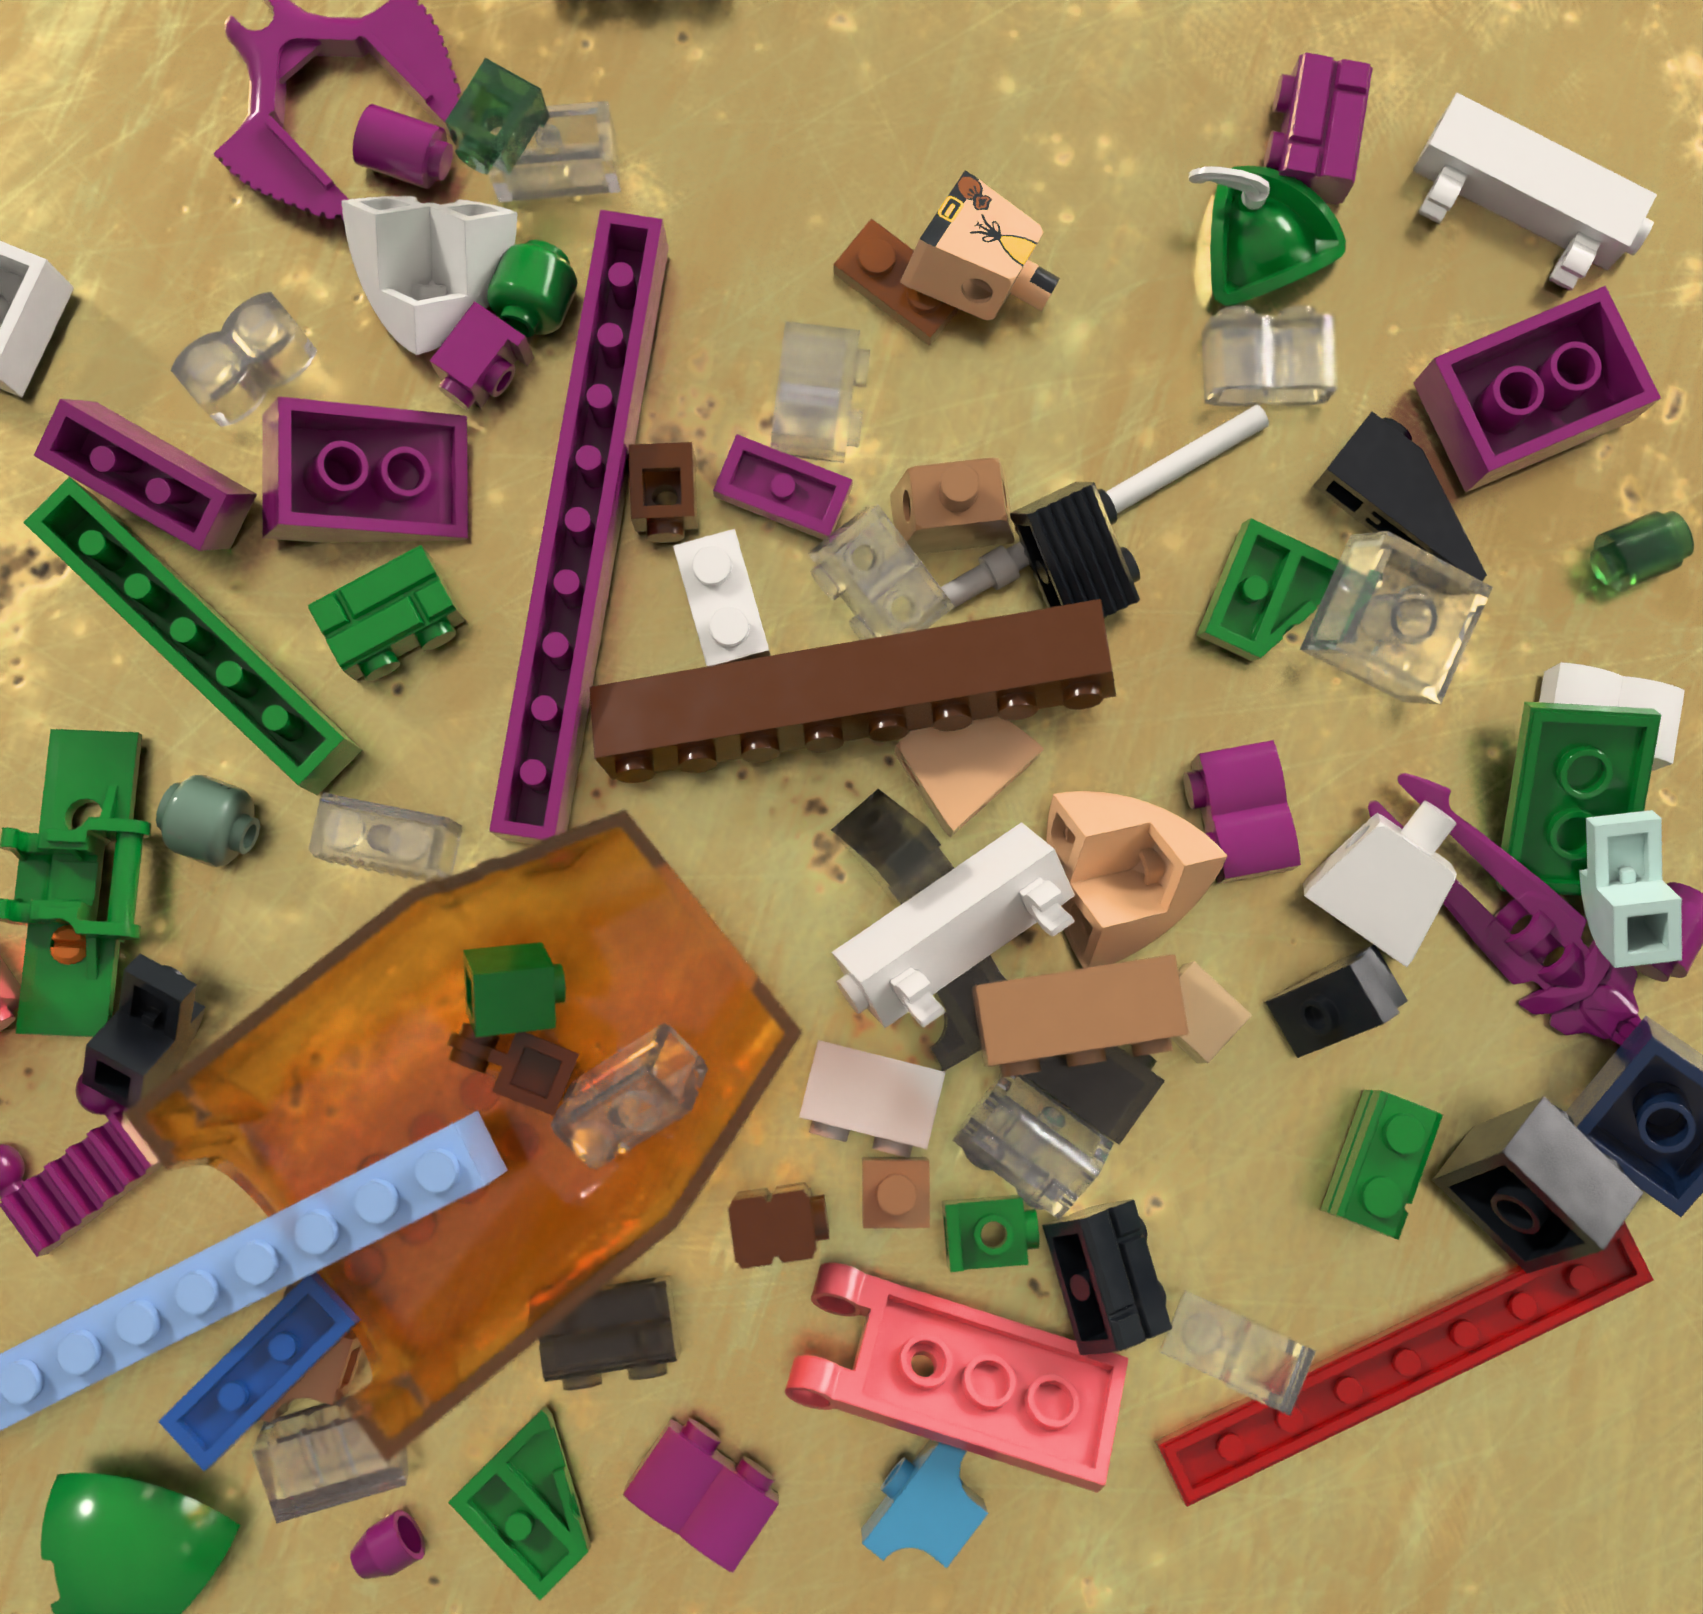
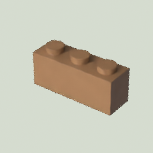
[971,954,1189,1077]

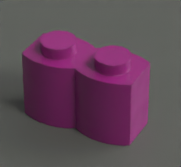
[1184,740,1301,884]
[623,1418,779,1573]

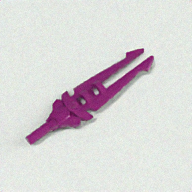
[1368,773,1641,1045]

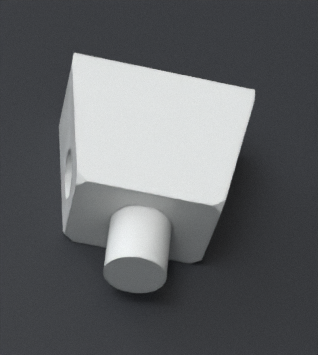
[1303,800,1457,967]

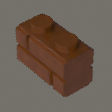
[728,1182,830,1269]

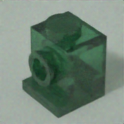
[445,58,550,175]

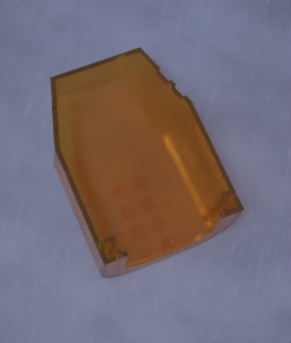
[123,810,803,1462]

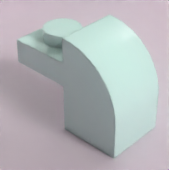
[1579,810,1682,968]

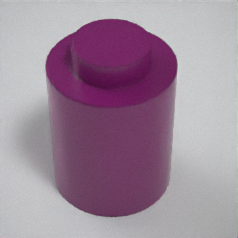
[353,104,453,189]

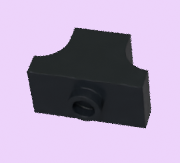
[1266,945,1408,1058]

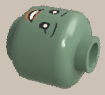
[156,775,260,867]

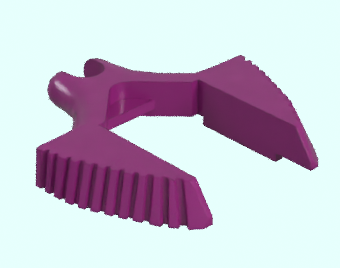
[213,0,464,221]

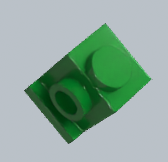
[942,1195,1040,1272]

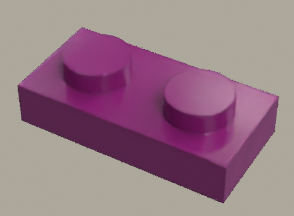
[713,434,853,542]

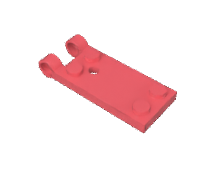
[785,1263,1129,1493]

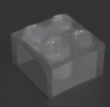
[1300,531,1493,704]

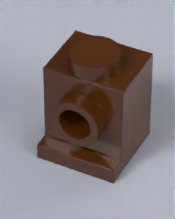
[629,442,698,543]

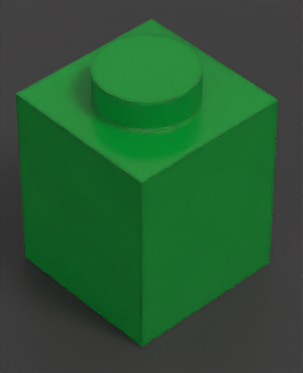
[463,942,566,1037]

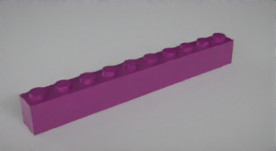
[489,209,669,849]

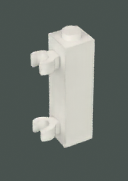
[1412,93,1657,291]
[832,822,1075,1028]

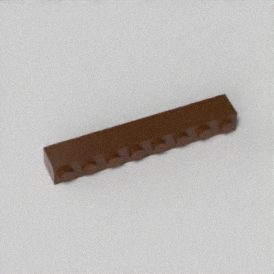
[589,599,1116,783]

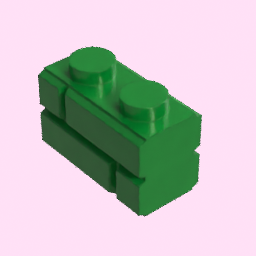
[308,545,466,681]
[1320,1090,1443,1240]

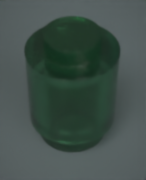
[1590,511,1694,592]

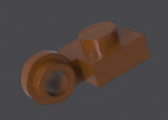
[447,1022,580,1116]

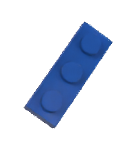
[158,1271,361,1472]

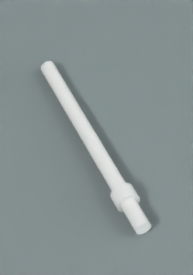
[939,405,1269,610]

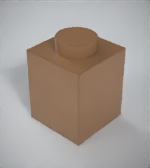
[862,1157,930,1228]

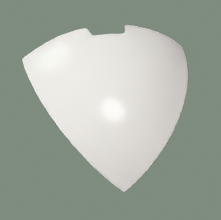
[342,196,517,355]

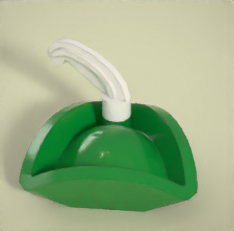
[1189,166,1346,306]

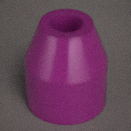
[350,1510,425,1579]

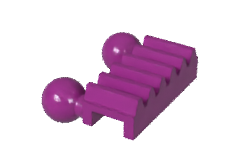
[0,1073,174,1257]

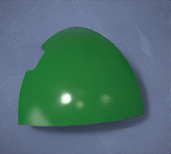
[41,1473,240,1614]

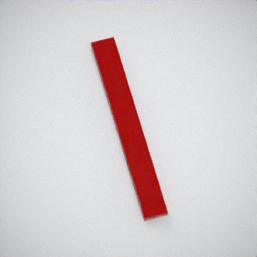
[1154,1221,1654,1507]

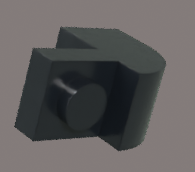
[82,953,205,1114]

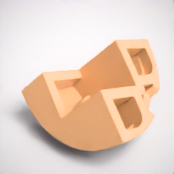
[1047,791,1227,968]

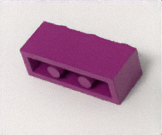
[33,398,257,551]

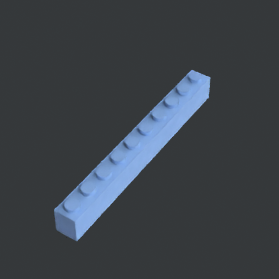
[0,1111,508,1431]

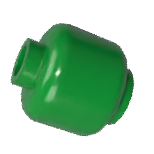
[487,240,578,338]

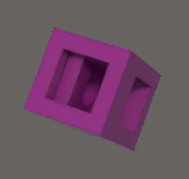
[430,301,534,410]

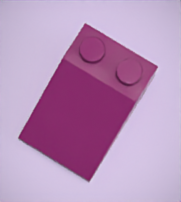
[262,396,468,543]

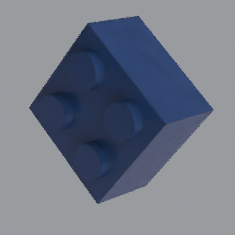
[1566,1016,1703,1217]

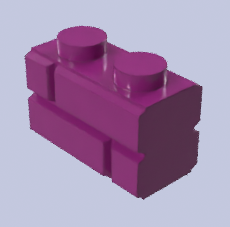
[1264,52,1373,205]

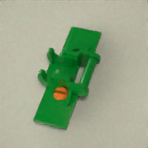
[0,729,152,1037]

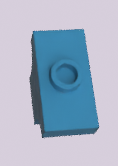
[861,1439,988,1568]

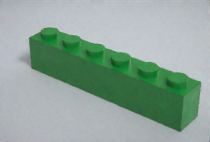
[23,477,362,796]

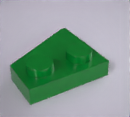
[1196,518,1357,661]
[448,1406,591,1601]

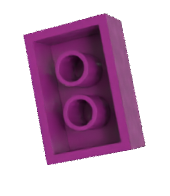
[1413,286,1661,493]

